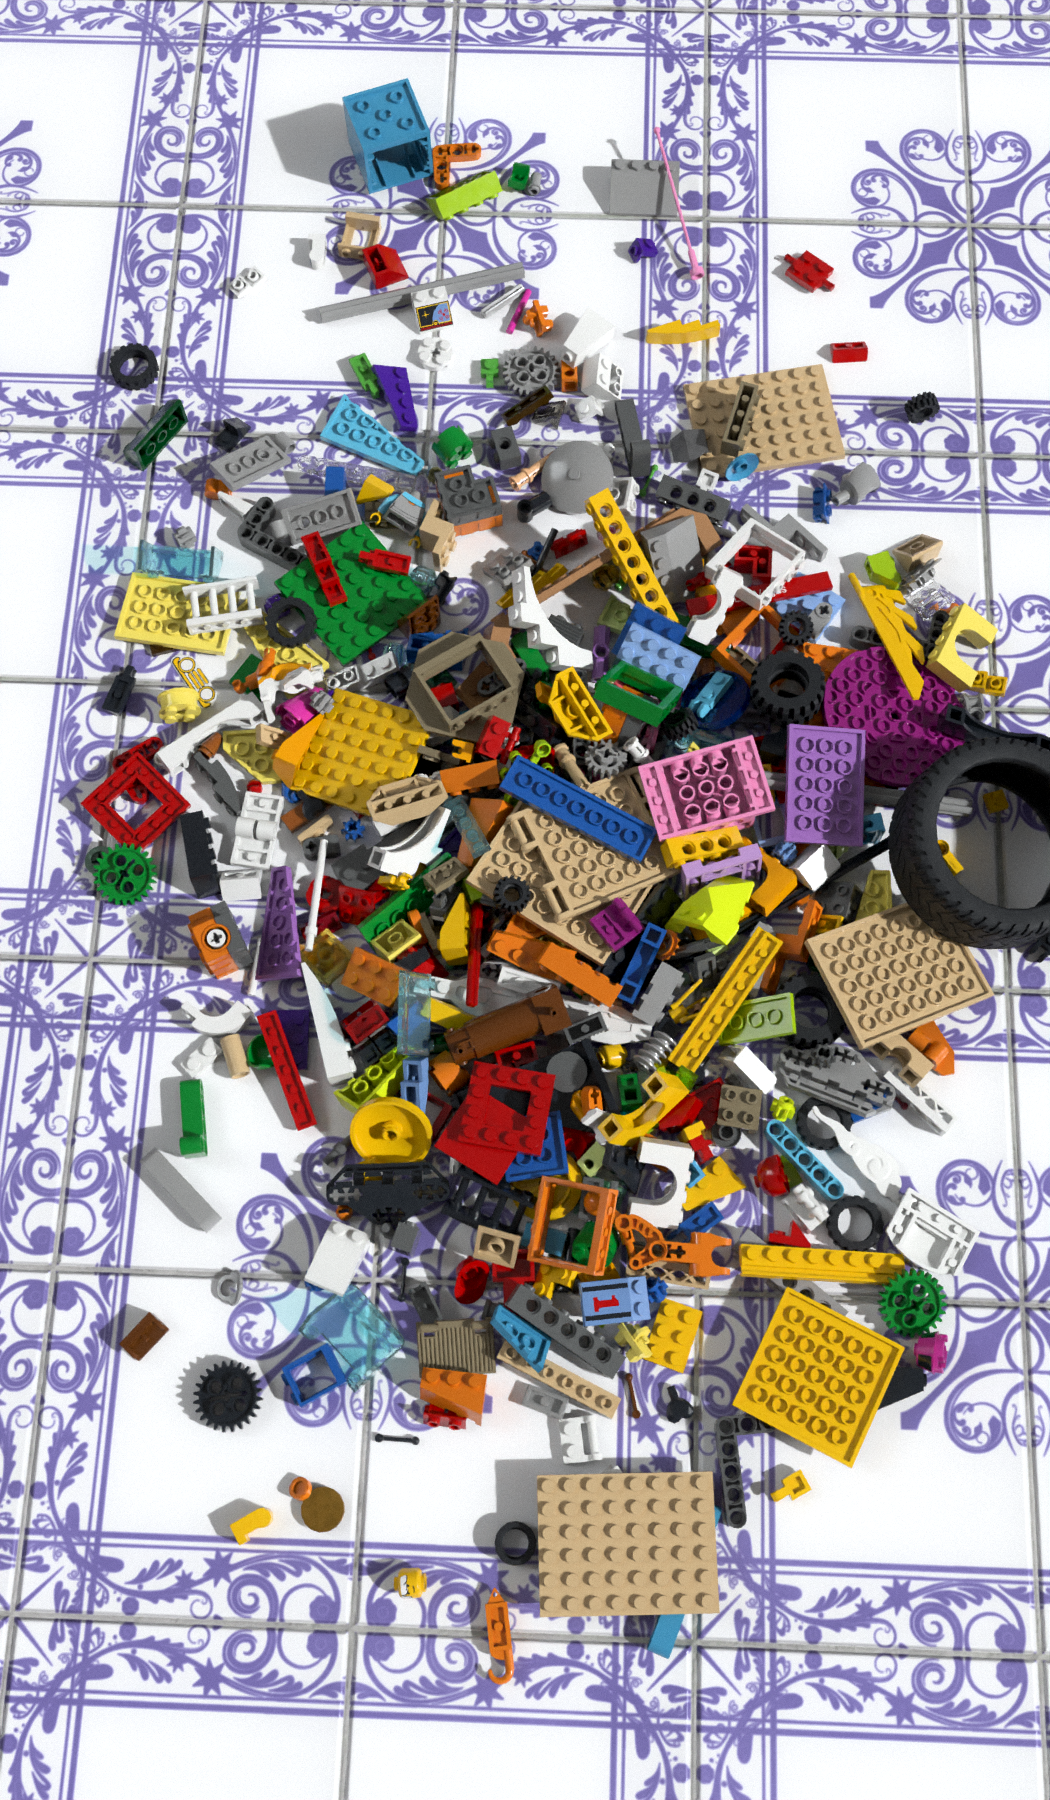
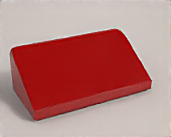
[830,341,868,363]

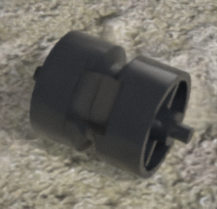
[383,665,413,700]

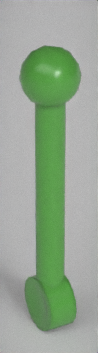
[639,464,658,497]

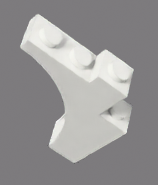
[367,806,451,880]

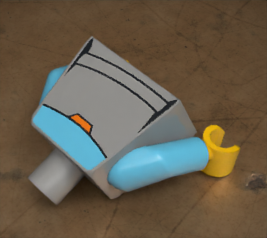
[370,490,427,549]

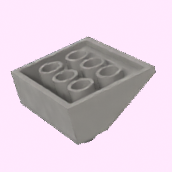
[609,159,680,218]
[640,514,704,604]

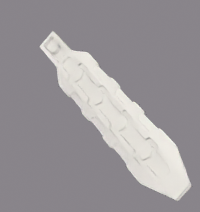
[411,973,652,1045]

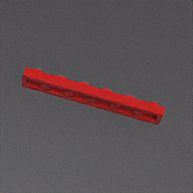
[256,1010,317,1131]

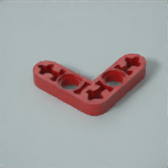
[112,737,164,805]

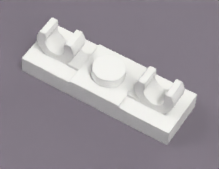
[497,965,561,994]

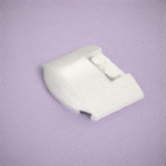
[885,1187,980,1276]

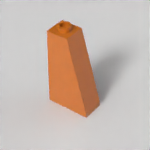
[457,798,513,873]

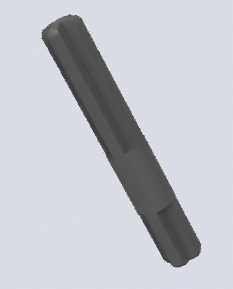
[654,937,721,965]

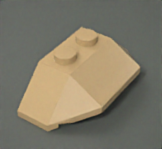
[366,776,448,826]

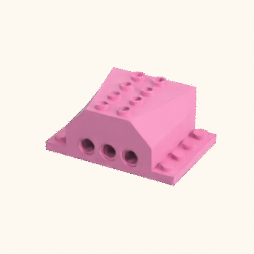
[638,735,776,842]

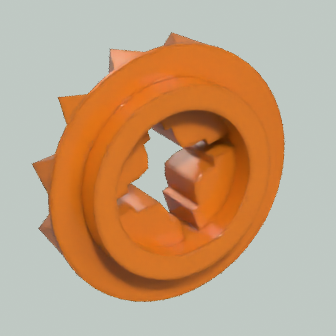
[655,929,680,961]

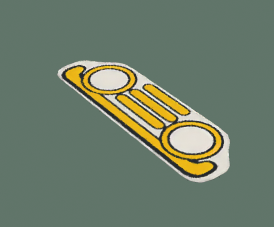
[171,654,217,710]

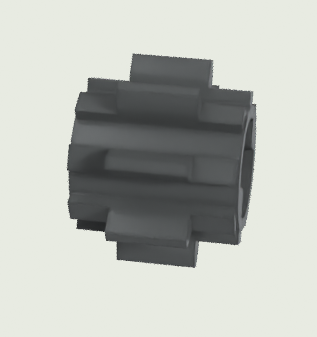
[810,1043,837,1070]

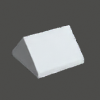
[786,844,841,892]

